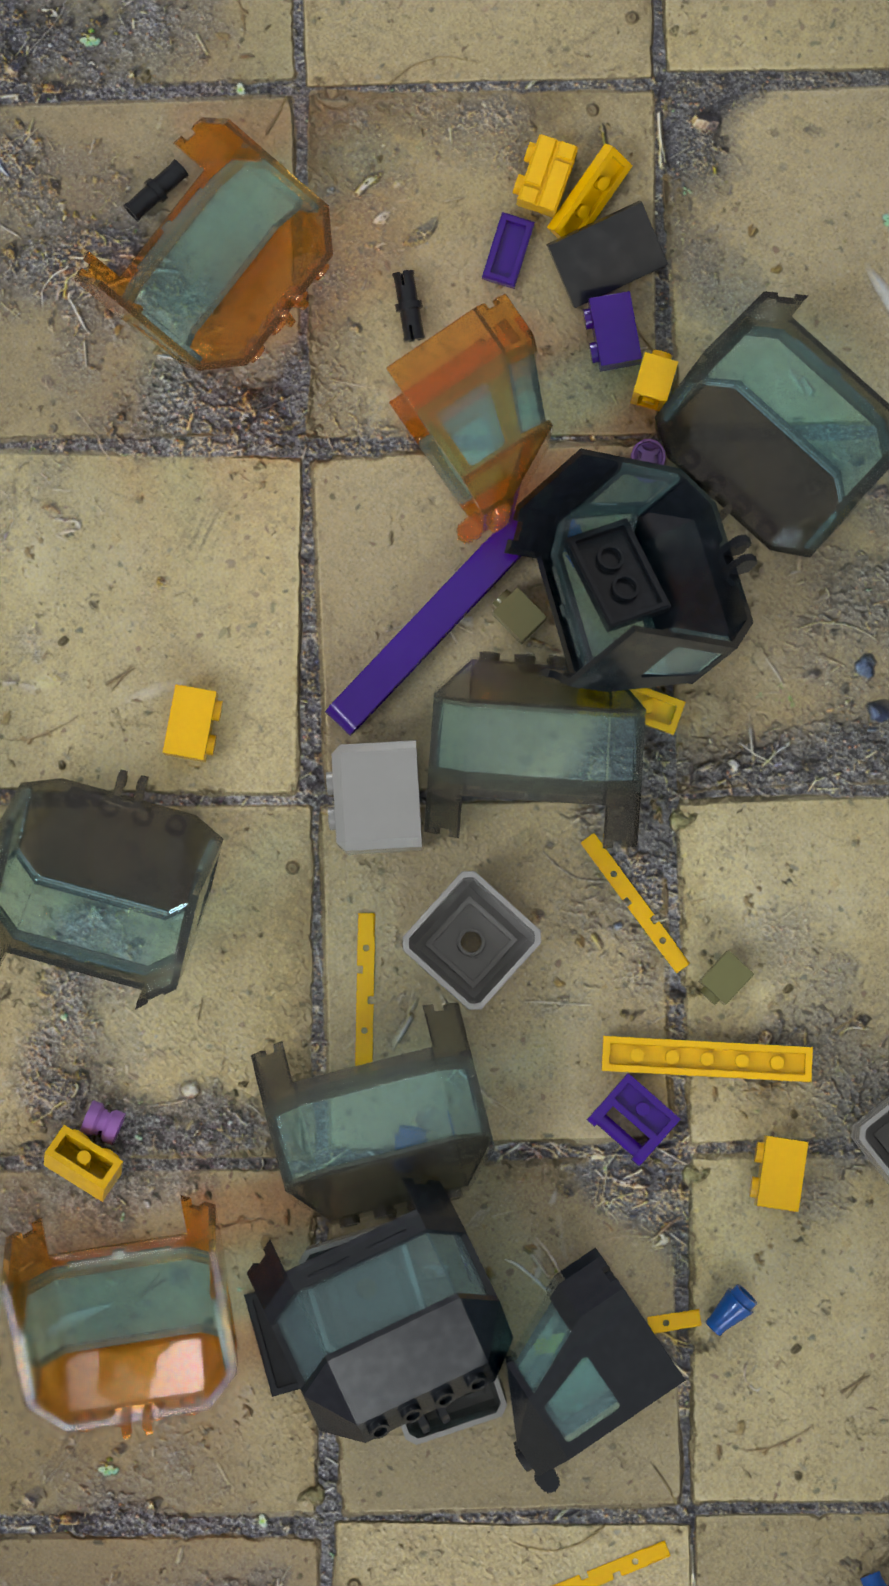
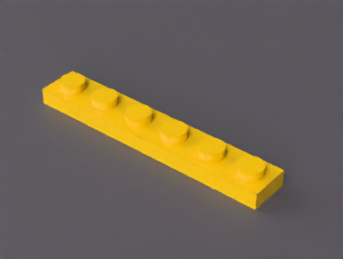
[601,1036,813,1082]

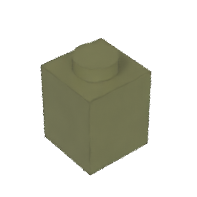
[492,587,547,645]
[698,950,754,1005]

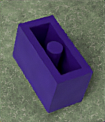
[583,291,642,372]

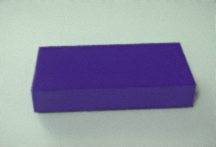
[482,212,535,289]

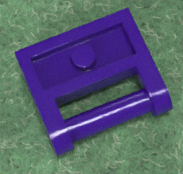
[587,1073,681,1166]

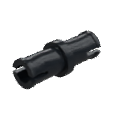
[123,159,189,222]
[392,270,426,342]

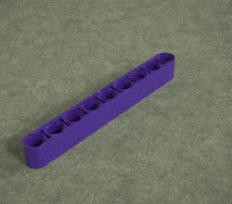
[325,510,522,736]

